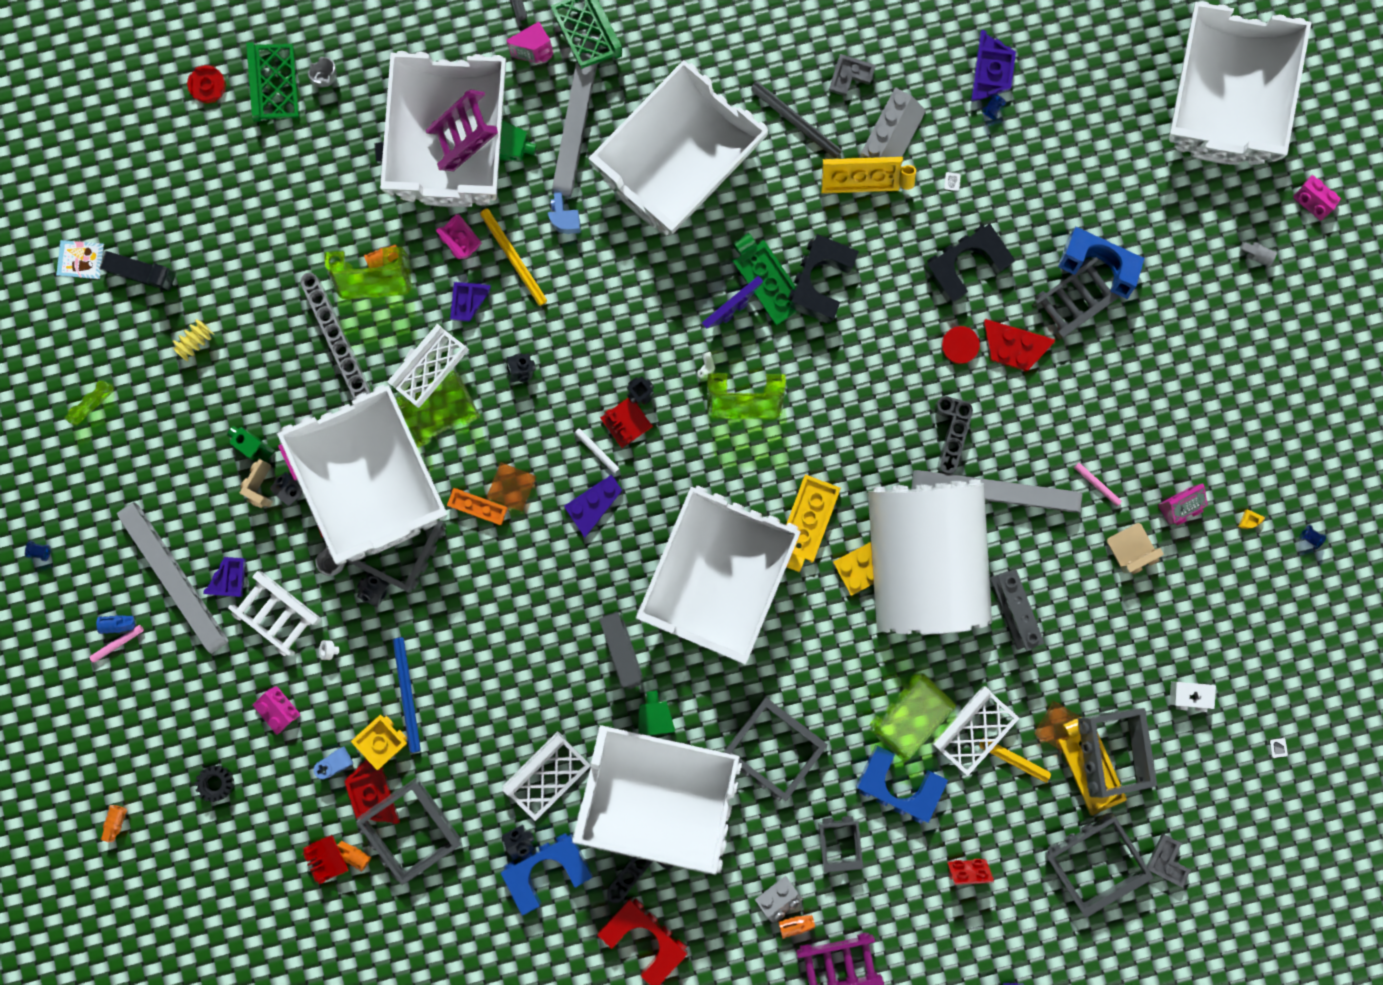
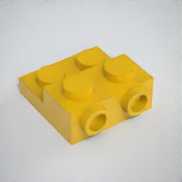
[351,714,407,771]

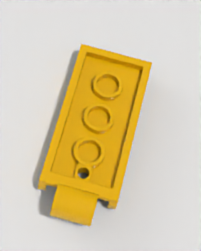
[821,157,916,193]
[786,474,841,572]
[833,542,874,596]
[1057,717,1127,816]

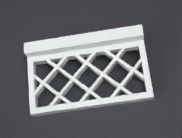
[387,324,469,408]
[931,686,1019,776]
[502,731,591,821]

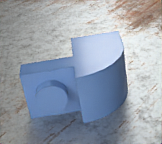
[548,193,581,234]

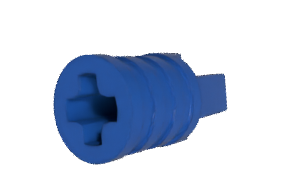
[96,615,135,634]

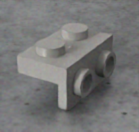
[755,876,803,923]

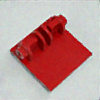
[600,398,653,448]
[302,835,349,884]
[947,859,994,885]

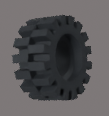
[195,765,234,802]

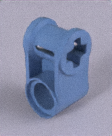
[314,747,354,779]

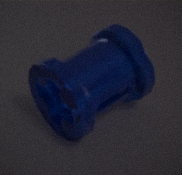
[982,94,1006,120]
[1299,525,1326,549]
[25,541,51,561]

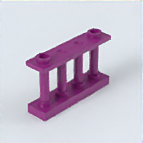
[425,89,498,172]
[796,933,884,985]

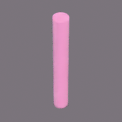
[1074,463,1122,506]
[90,625,144,663]

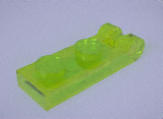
[64,380,114,425]

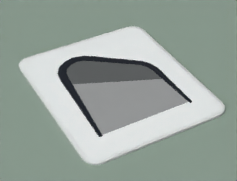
[1270,738,1288,758]

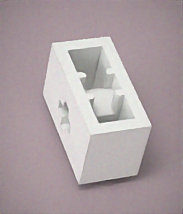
[1170,681,1216,712]

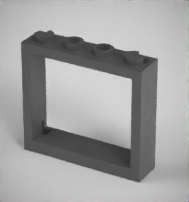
[346,520,446,592]
[599,612,644,689]
[723,697,828,801]
[1078,708,1157,798]
[356,777,462,885]
[1045,813,1154,918]

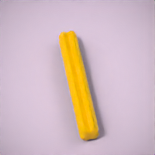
[979,738,1051,783]

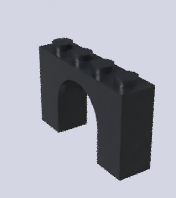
[924,224,1015,306]
[787,234,859,324]

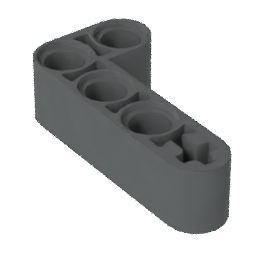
[934,396,973,474]

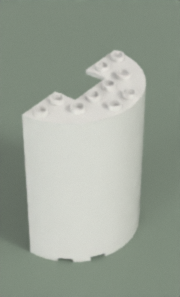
[1169,1,1311,165]
[380,51,506,207]
[589,60,768,236]
[277,385,447,564]
[868,479,992,634]
[636,486,800,664]
[573,725,741,874]

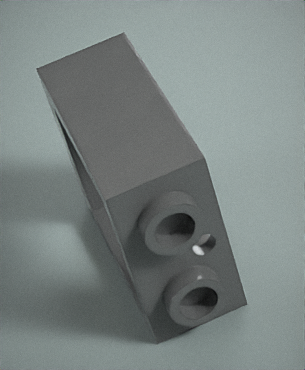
[818,816,863,872]

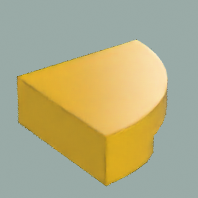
[1238,509,1265,529]

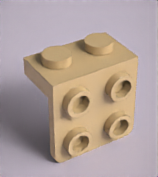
[239,459,273,508]
[1107,523,1164,575]

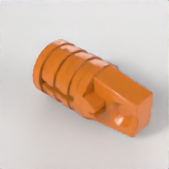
[364,245,400,271]
[101,805,127,842]
[337,841,371,872]
[778,915,815,938]

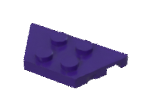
[971,30,1016,102]
[702,276,763,329]

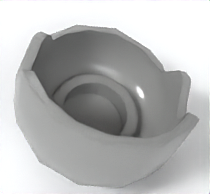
[308,57,337,87]
[315,547,345,576]

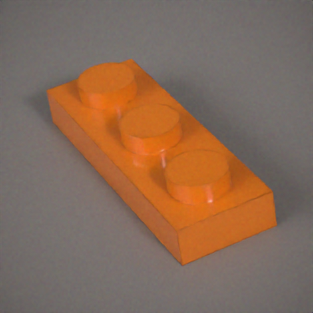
[447,488,508,526]

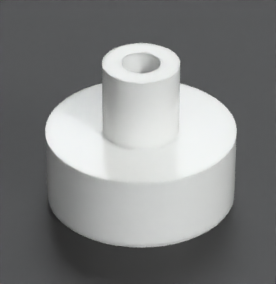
[319,640,339,660]

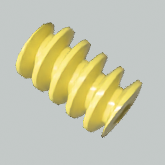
[173,319,215,362]

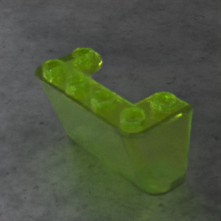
[324,247,412,299]
[395,370,481,448]
[707,373,786,419]
[869,673,957,762]

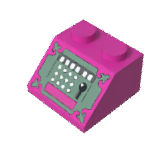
[506,22,554,63]
[1158,483,1208,526]

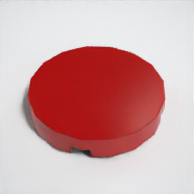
[187,65,226,103]
[941,326,980,364]

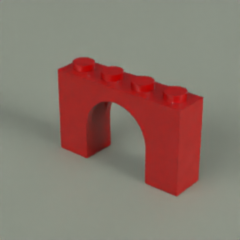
[597,897,687,985]

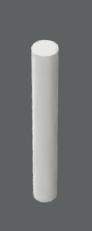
[574,428,619,474]

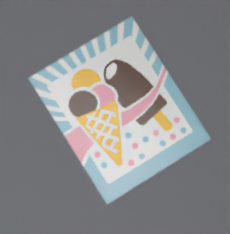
[57,240,104,279]

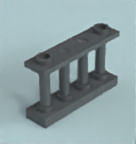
[1032,257,1120,341]
[990,569,1045,650]

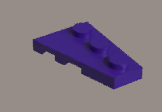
[564,474,622,538]

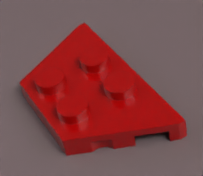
[983,319,1055,372]
[344,759,400,824]

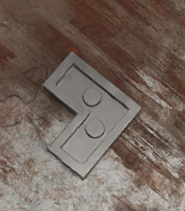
[828,54,876,96]
[1147,833,1191,888]

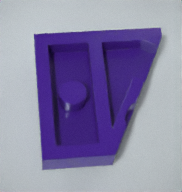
[450,282,491,322]
[203,557,246,597]

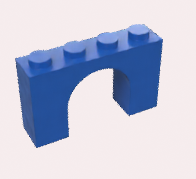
[1058,226,1145,299]
[856,744,948,824]
[501,833,593,915]

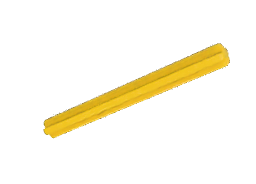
[480,209,547,306]

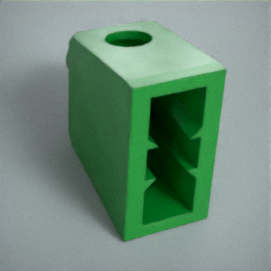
[499,120,537,162]
[227,426,276,462]
[638,690,675,736]

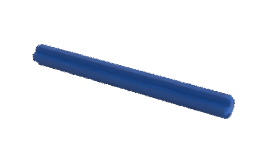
[393,637,421,753]

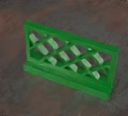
[550,0,622,69]
[246,42,299,122]

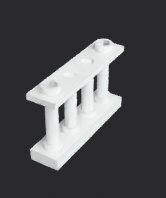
[228,571,322,656]

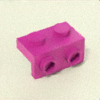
[1293,175,1341,221]
[436,214,482,259]
[253,686,300,735]

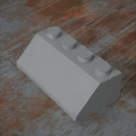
[859,87,926,158]

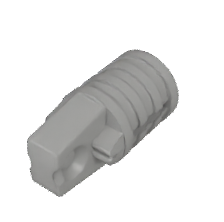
[1239,242,1277,267]

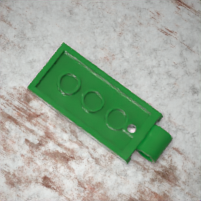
[732,233,798,326]

